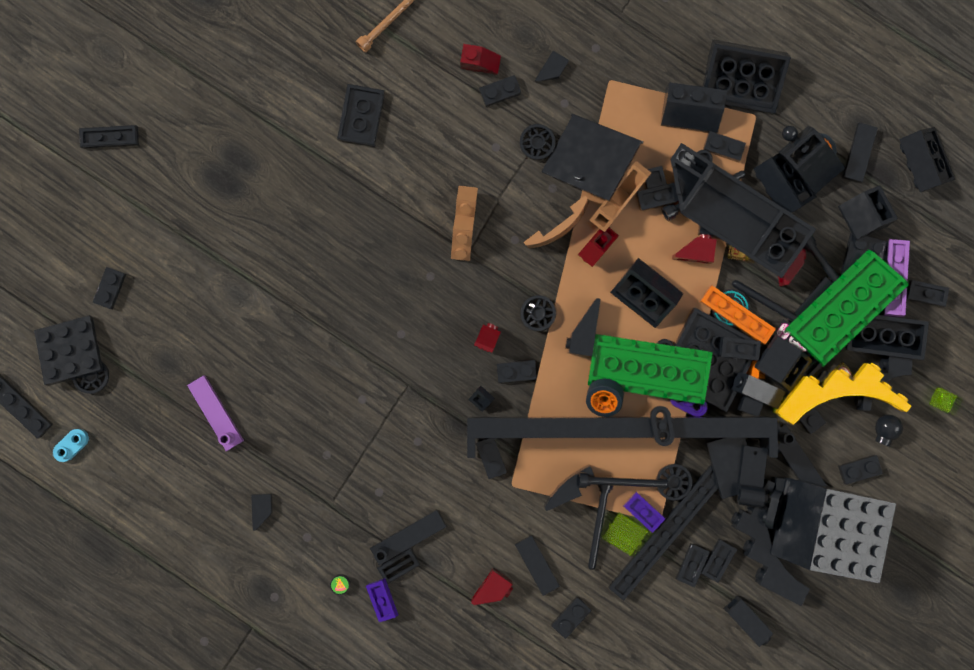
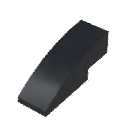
[544,465,595,511]

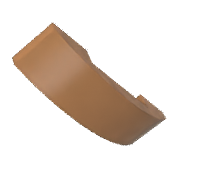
[524,195,589,248]

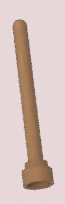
[355,0,415,53]

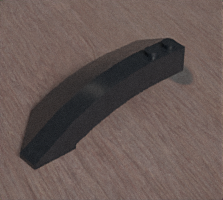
[670,143,816,278]

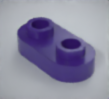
[669,399,707,417]

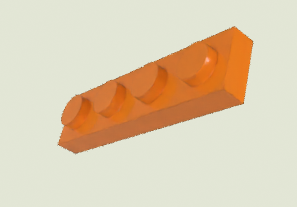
[700,285,776,345]

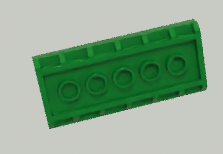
[784,249,909,367]
[588,334,713,404]

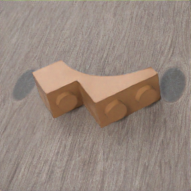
[590,161,651,232]
[451,186,478,261]

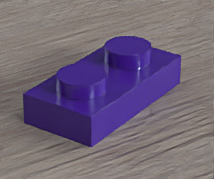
[623,492,665,533]
[366,579,399,622]

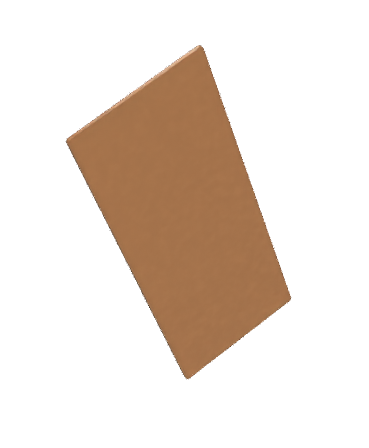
[512,80,756,516]

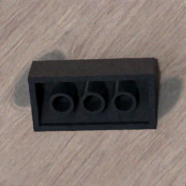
[845,315,929,360]

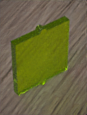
[602,512,648,556]

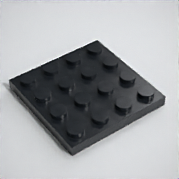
[674,308,756,412]

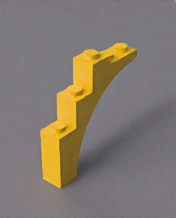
[775,363,911,425]

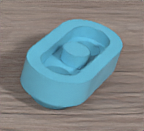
[53,429,89,462]

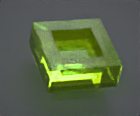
[929,387,957,413]

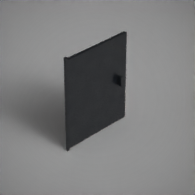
[542,113,644,202]

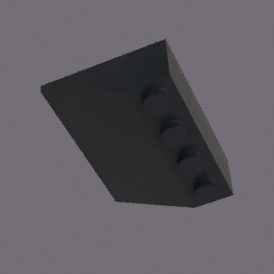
[703,39,791,113]

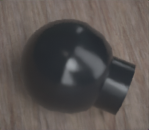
[875,414,903,447]

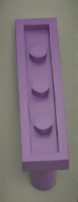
[884,239,910,317]
[187,375,244,451]

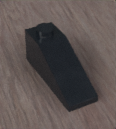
[565,298,601,357]

